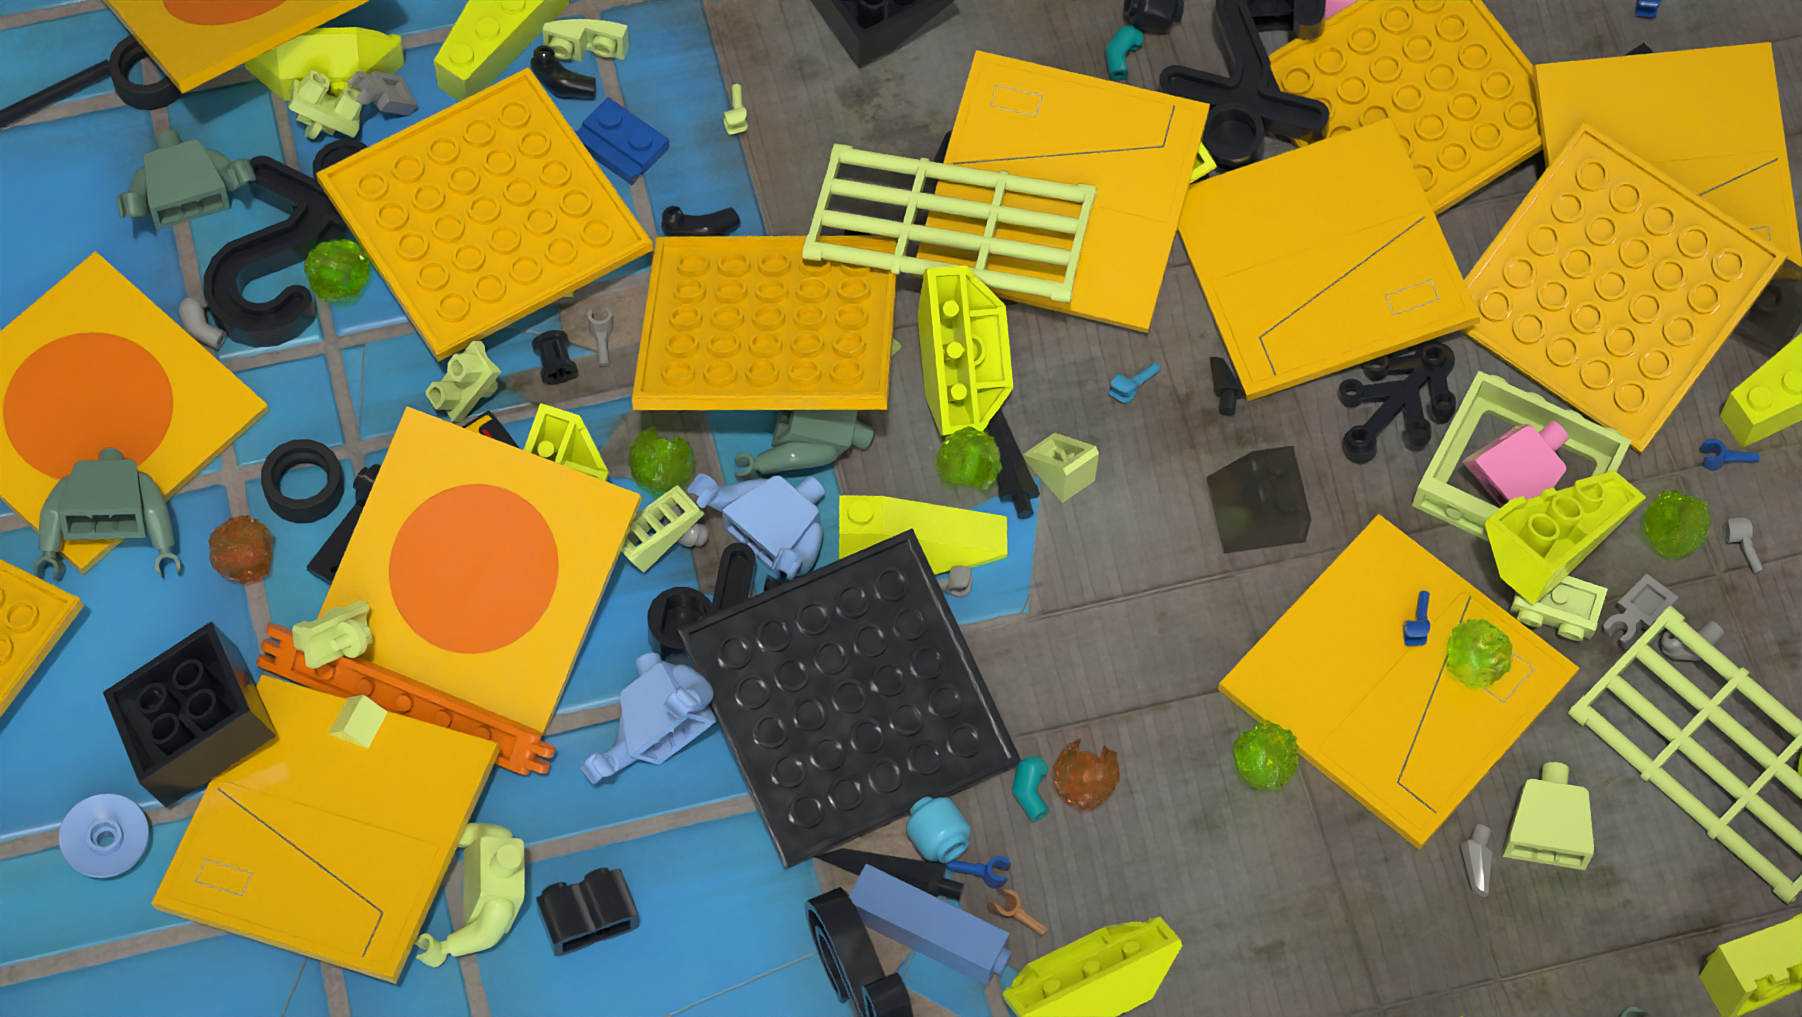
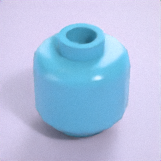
[906,797,971,863]

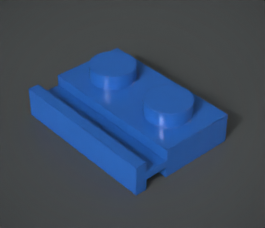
[574,97,670,186]

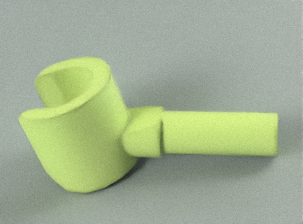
[723,84,748,135]

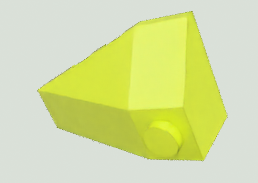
[1484,470,1646,605]
[839,495,1008,575]

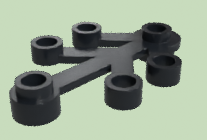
[1339,342,1456,463]

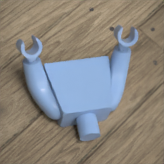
[686,474,825,581]
[579,653,716,784]

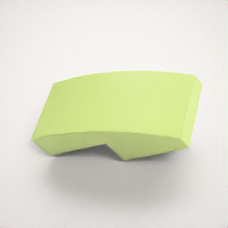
[542,19,629,62]

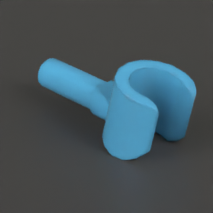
[1108,362,1161,403]

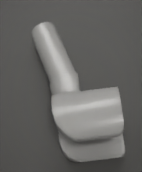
[587,308,613,367]
[1723,517,1764,574]
[937,566,973,598]

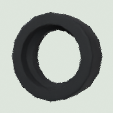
[108,34,182,110]
[261,439,344,523]

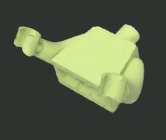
[414,823,525,967]

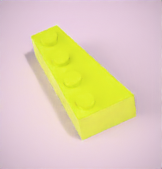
[434,0,569,101]
[1720,333,1802,448]
[1699,913,1802,1017]

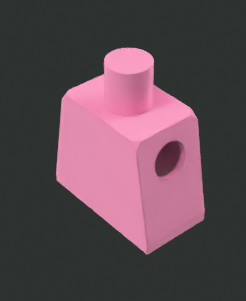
[1462,421,1569,507]

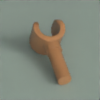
[987,889,1048,937]

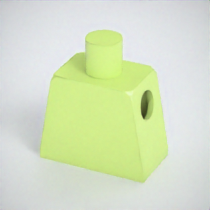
[1503,762,1594,870]

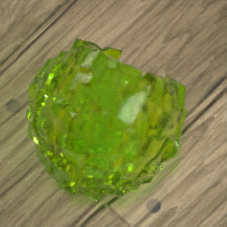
[304,239,370,302]
[628,425,695,494]
[935,426,1002,491]
[1644,489,1711,557]
[1446,618,1513,688]
[1233,720,1299,790]

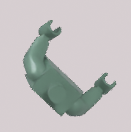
[116,130,256,230]
[734,410,874,482]
[33,448,181,580]

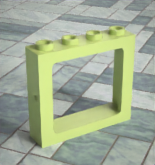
[1412,371,1632,542]

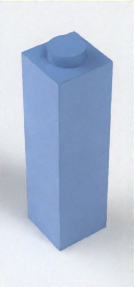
[849,864,1013,986]

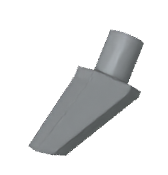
[1460,824,1493,897]

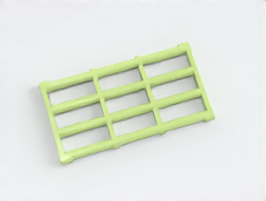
[802,143,1098,303]
[1568,605,1802,905]

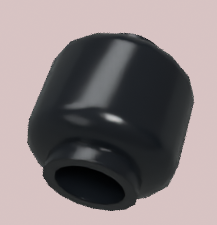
[1123,0,1184,33]

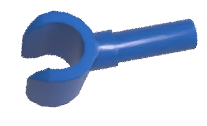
[1635,0,1661,18]
[1702,439,1760,471]
[1403,591,1430,646]
[947,856,1011,889]

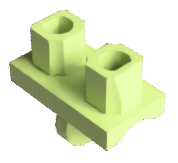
[288,70,363,140]
[425,341,501,422]
[292,600,373,669]

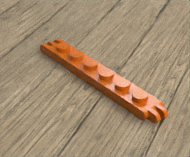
[256,623,556,775]

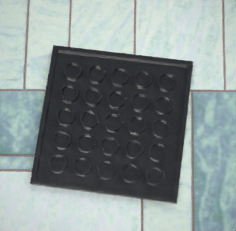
[676,528,1021,870]

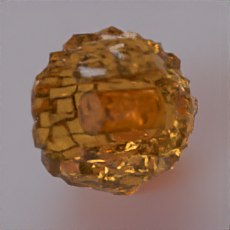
[208,515,272,584]
[1052,739,1120,810]

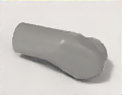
[178,295,227,350]

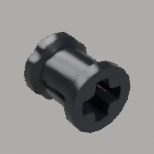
[532,330,578,385]

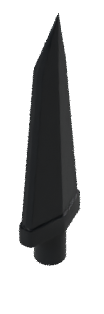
[987,408,1040,519]
[814,848,965,901]

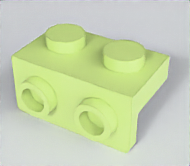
[1509,575,1608,641]

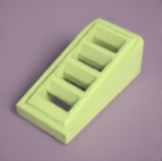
[621,485,705,573]

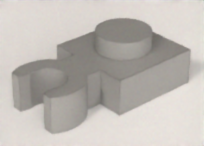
[347,70,418,116]
[1603,573,1680,650]

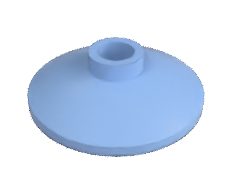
[59,794,149,878]

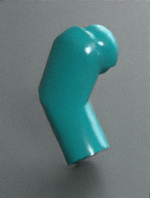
[1105,25,1143,81]
[1012,756,1050,822]

